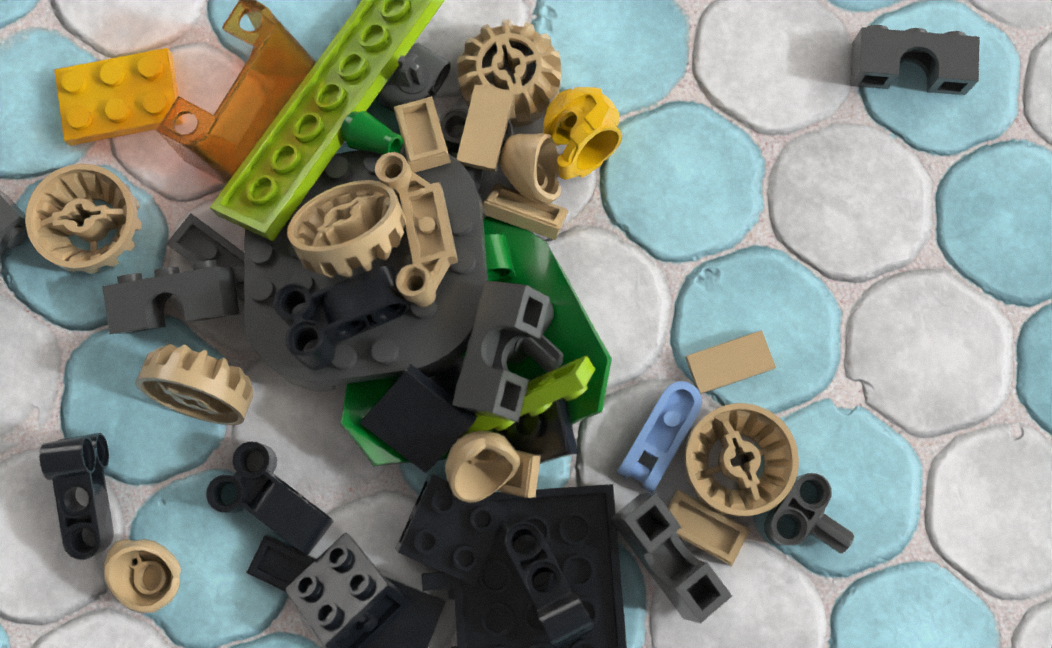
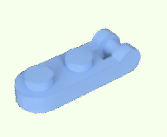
[617,381,702,493]

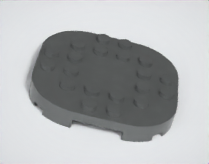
[244,144,488,391]

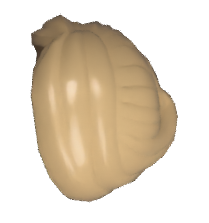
[498,133,561,204]
[445,430,520,503]
[104,539,181,614]

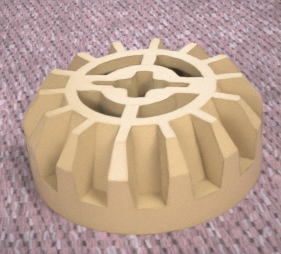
[457,19,561,128]
[25,164,142,274]
[287,180,406,278]
[135,344,254,425]
[683,403,799,517]

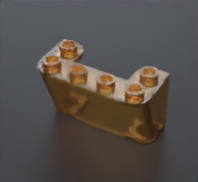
[156,0,316,184]

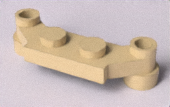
[375,152,458,307]

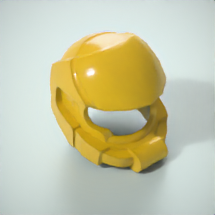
[543,87,622,180]

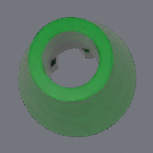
[341,111,403,155]

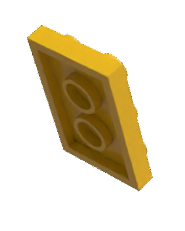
[54,48,183,146]

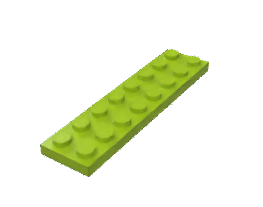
[210,0,445,241]

